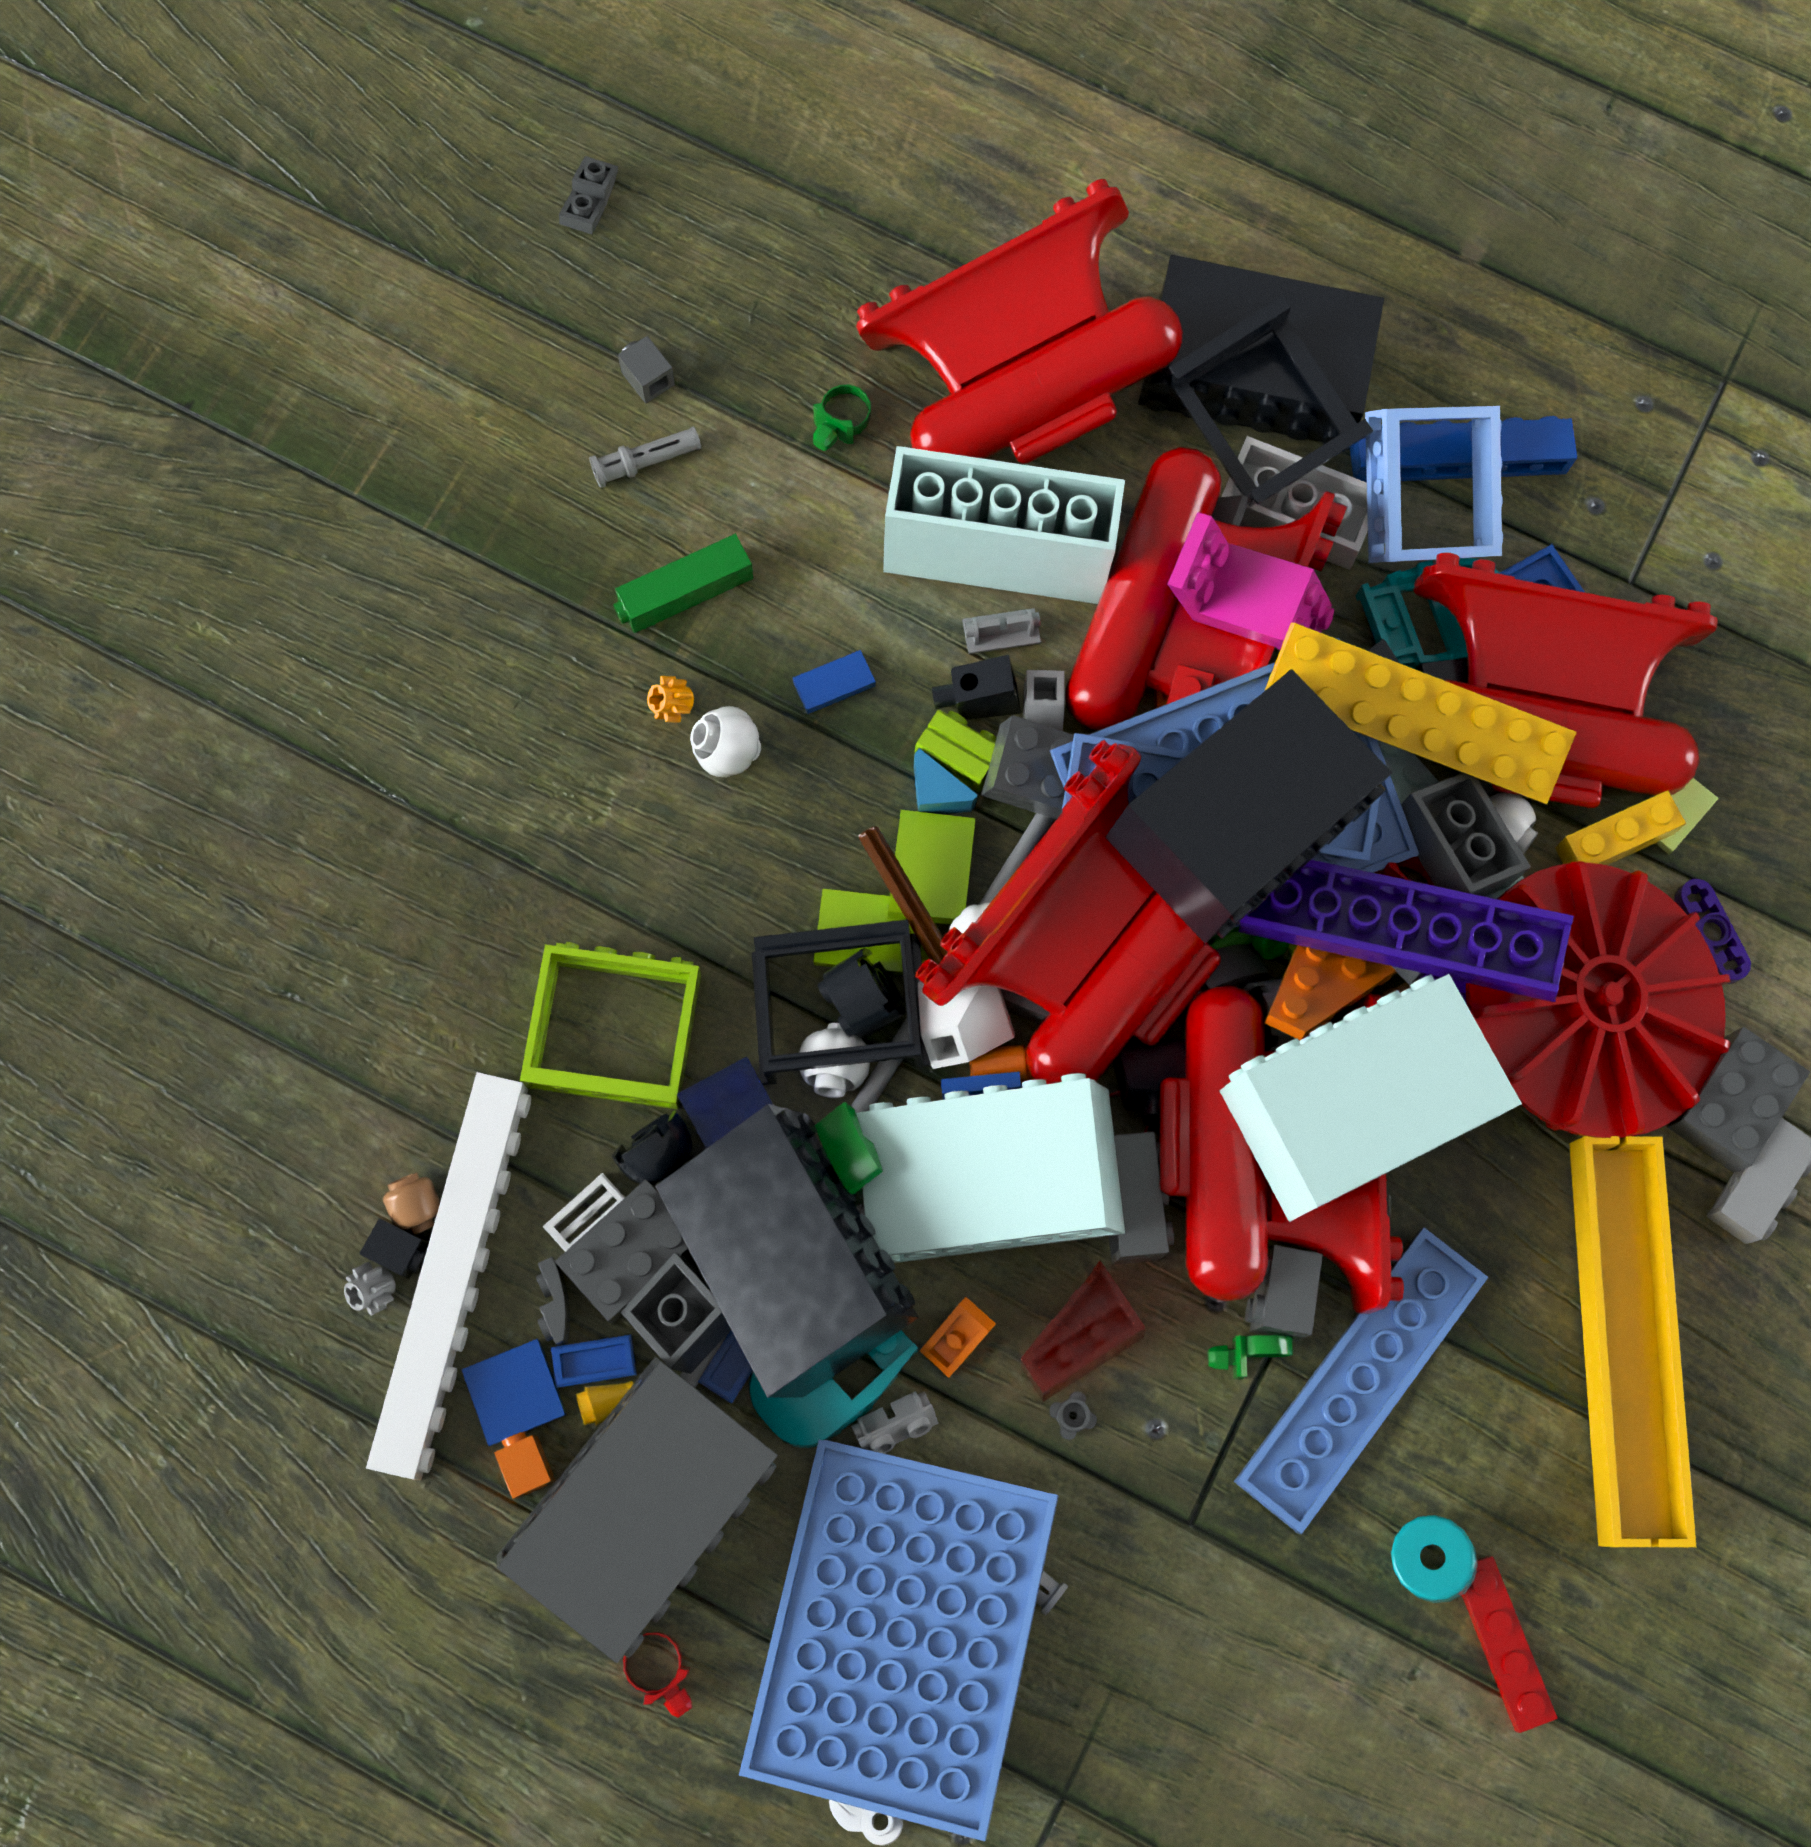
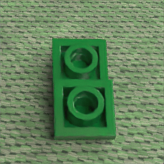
[815,1102,883,1195]

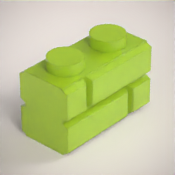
[915,710,997,793]

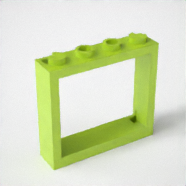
[520,942,701,1110]

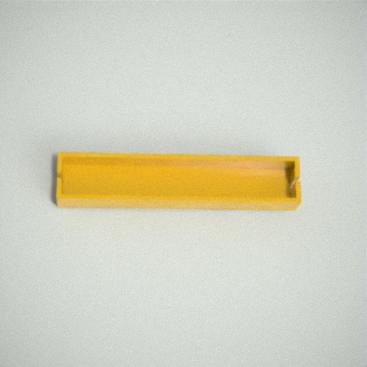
[1569,1136,1696,1547]

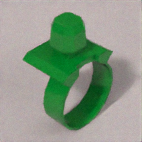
[813,384,871,451]
[1208,1335,1293,1380]

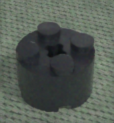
[818,948,906,1039]

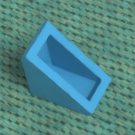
[914,748,978,814]

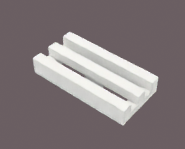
[543,1173,625,1252]

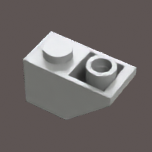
[1023,670,1064,731]

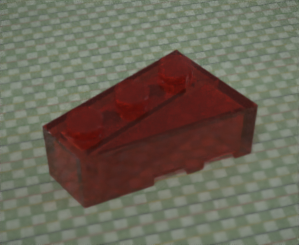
[1021,1260,1145,1402]

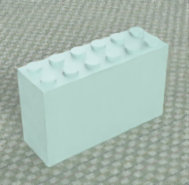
[883,446,1125,604]
[1220,974,1522,1222]
[856,1073,1125,1263]

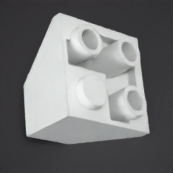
[918,980,1015,1069]

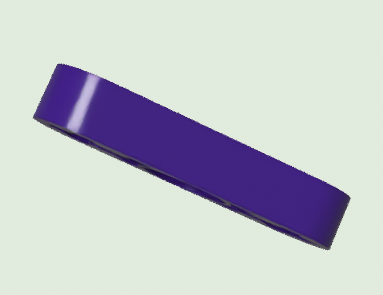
[1674,879,1751,984]

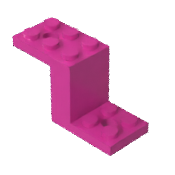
[1167,512,1334,652]

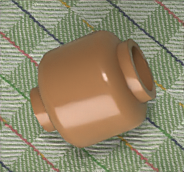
[383,1172,441,1235]

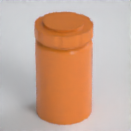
[969,1044,1035,1084]

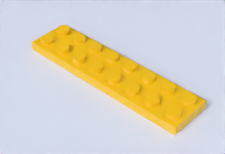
[1264,623,1577,804]

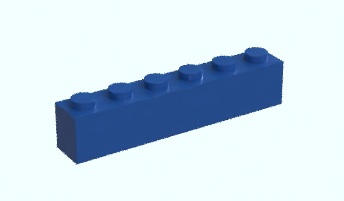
[1350,416,1577,482]

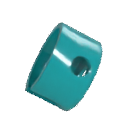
[1391,1515,1478,1603]

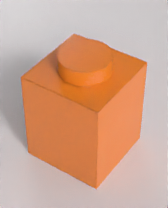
[494,1431,556,1499]

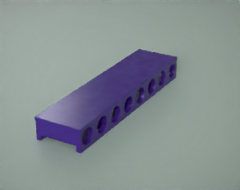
[1238,860,1574,1002]

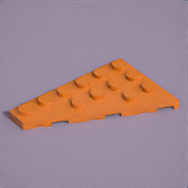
[1264,870,1396,1040]

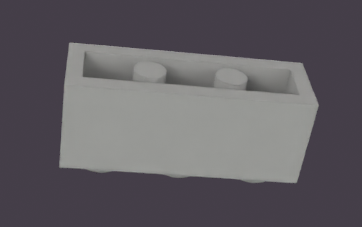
[1706,1118,1811,1244]

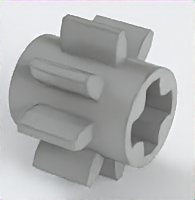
[344,1262,395,1316]

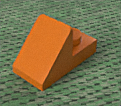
[920,1297,996,1378]

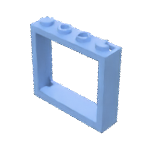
[1365,406,1503,563]

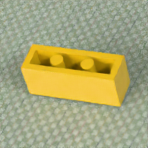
[1555,790,1686,865]

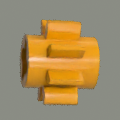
[647,676,694,723]

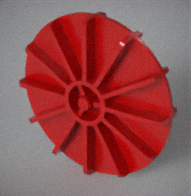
[1466,861,1731,1139]

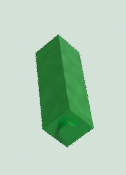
[613,533,753,634]

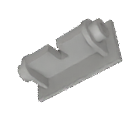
[962,608,1041,654]
[851,1391,939,1454]

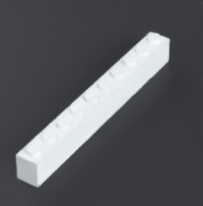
[366,1072,531,1480]

